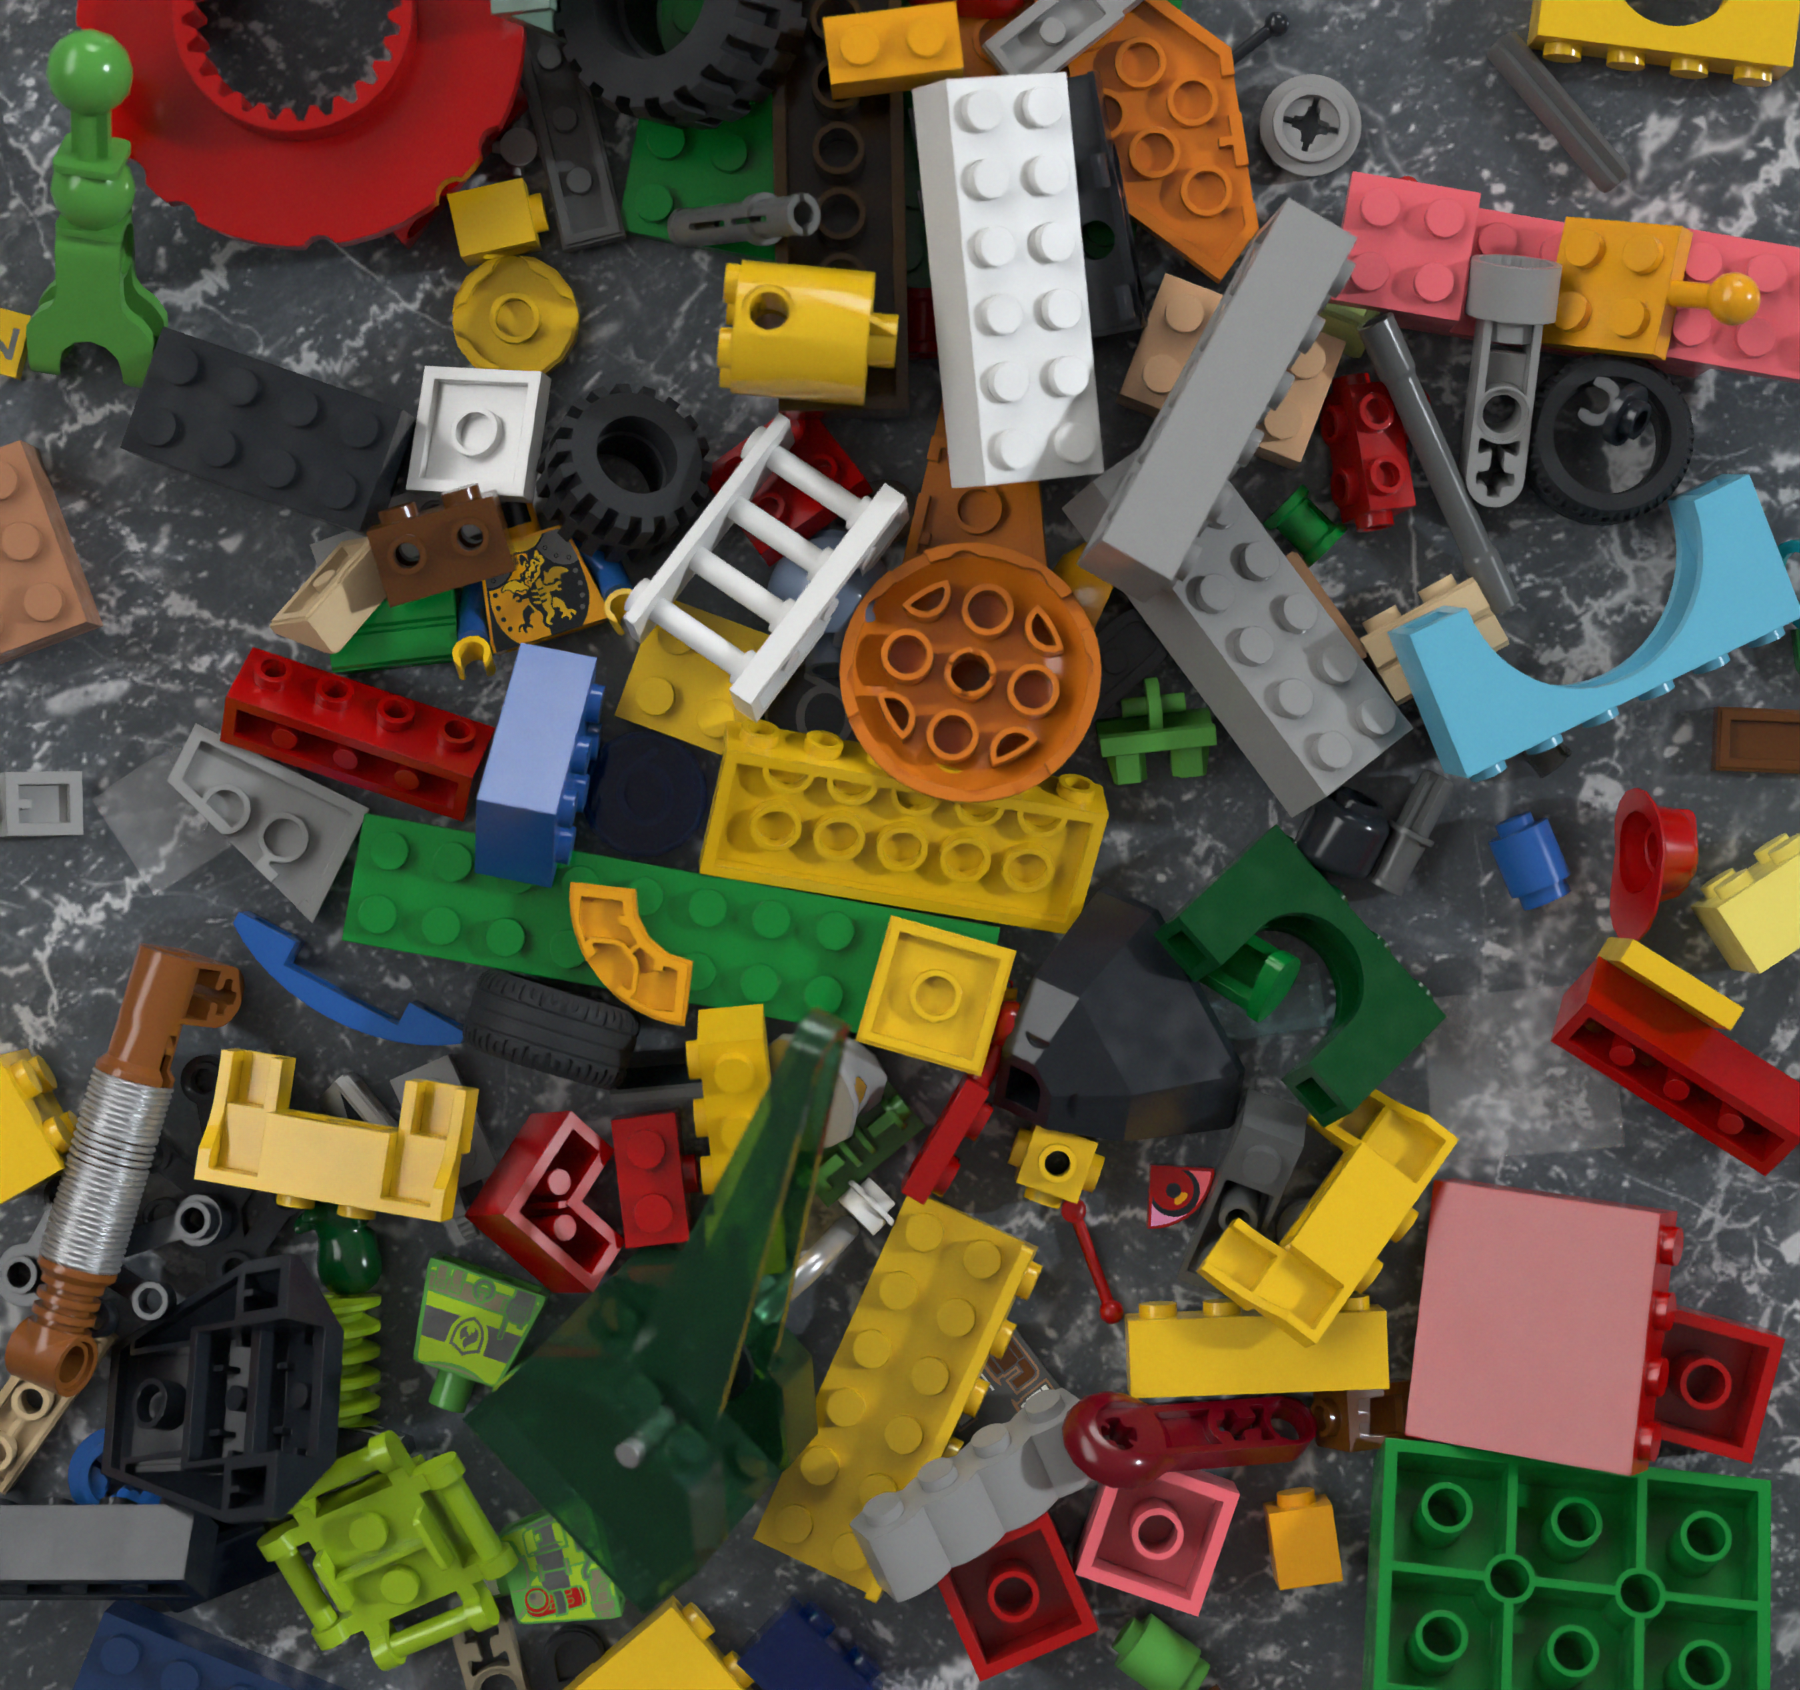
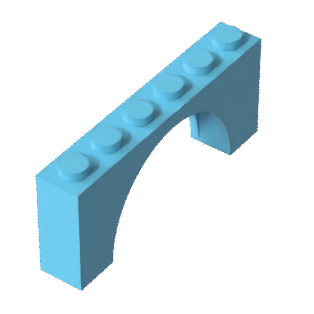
[1387,474,1800,782]

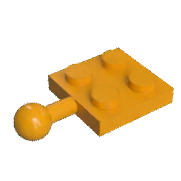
[1541,216,1761,360]

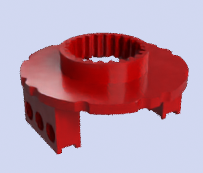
[76,0,529,251]

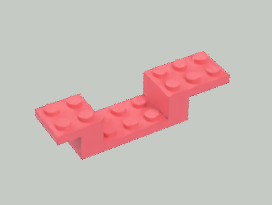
[1328,171,1800,384]

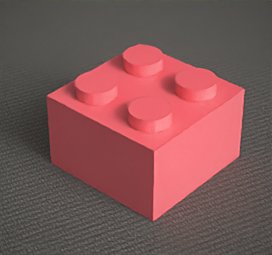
[1072,1445,1240,1617]

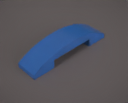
[233,911,465,1046]

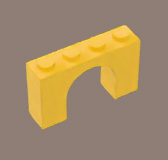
[1527,0,1800,87]
[563,1595,756,1690]

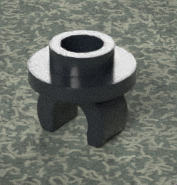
[1577,377,1652,446]

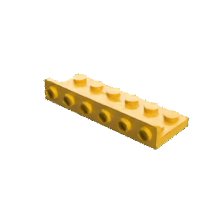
[699,719,1109,934]
[753,1196,1043,1604]

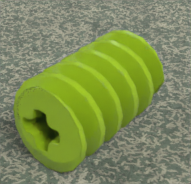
[322,1292,382,1428]

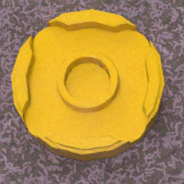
[452,255,580,376]

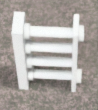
[623,413,909,723]

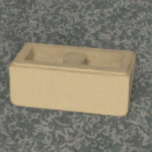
[269,537,387,654]

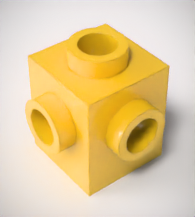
[1007,1123,1105,1209]

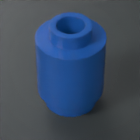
[1488,811,1571,911]

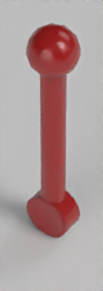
[1061,1199,1124,1324]

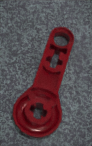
[1062,1391,1317,1490]

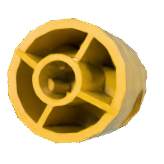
[717,260,899,406]

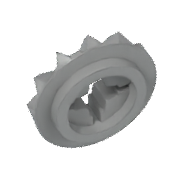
[1259,74,1362,178]

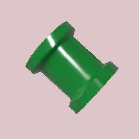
[1263,484,1348,568]

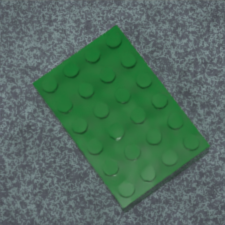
[1362,1437,1771,1690]

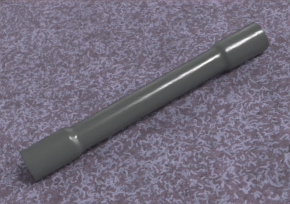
[1357,312,1520,614]

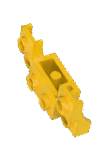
[1196,1089,1459,1348]

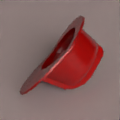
[1610,788,1699,941]

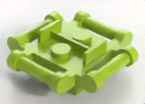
[257,1430,519,1671]

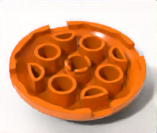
[839,542,1101,803]

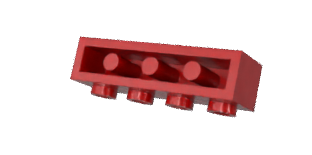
[220,647,496,822]
[1550,956,1800,1177]

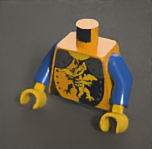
[452,502,634,680]

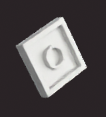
[406,366,552,503]

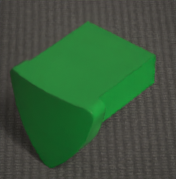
[1199,935,1301,1023]

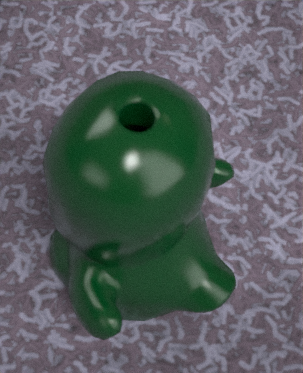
[294,1201,382,1295]

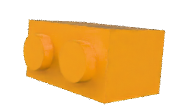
[823,1,964,100]

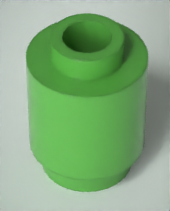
[1112,1613,1210,1690]

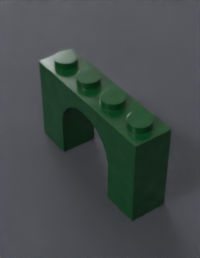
[1154,824,1447,1128]

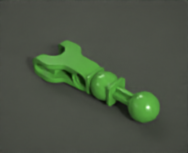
[26,29,168,388]

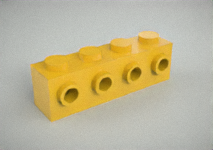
[686,1004,790,1275]
[1124,1294,1390,1398]

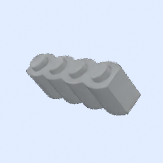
[849,1388,1095,1603]

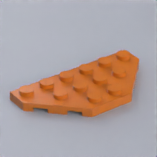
[957,0,1259,284]

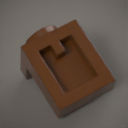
[1310,1378,1415,1452]

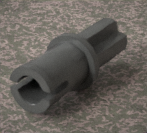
[1365,770,1453,897]

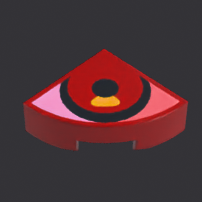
[1146,1163,1215,1229]

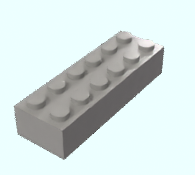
[1076,197,1357,604]
[1062,449,1413,818]

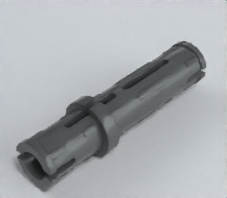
[667,192,820,249]

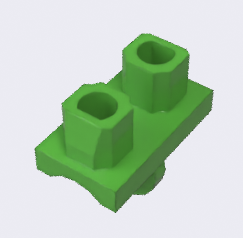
[1095,676,1217,785]

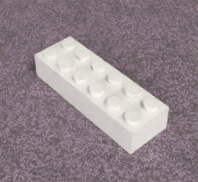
[912,72,1104,488]

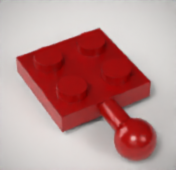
[901,1000,1022,1205]

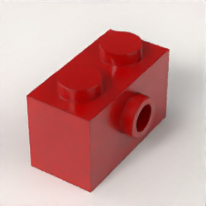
[611,1108,699,1249]

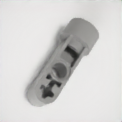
[1459,254,1562,507]

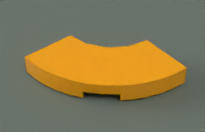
[569,882,693,1026]

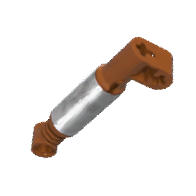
[4,943,245,1398]

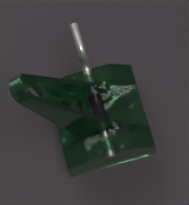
[463,1007,859,1615]

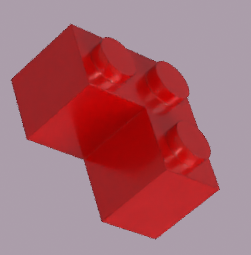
[464,1110,625,1293]

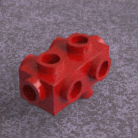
[1320,373,1431,532]

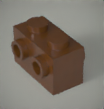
[366,483,519,607]

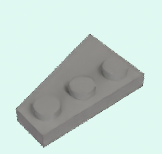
[167,723,371,923]

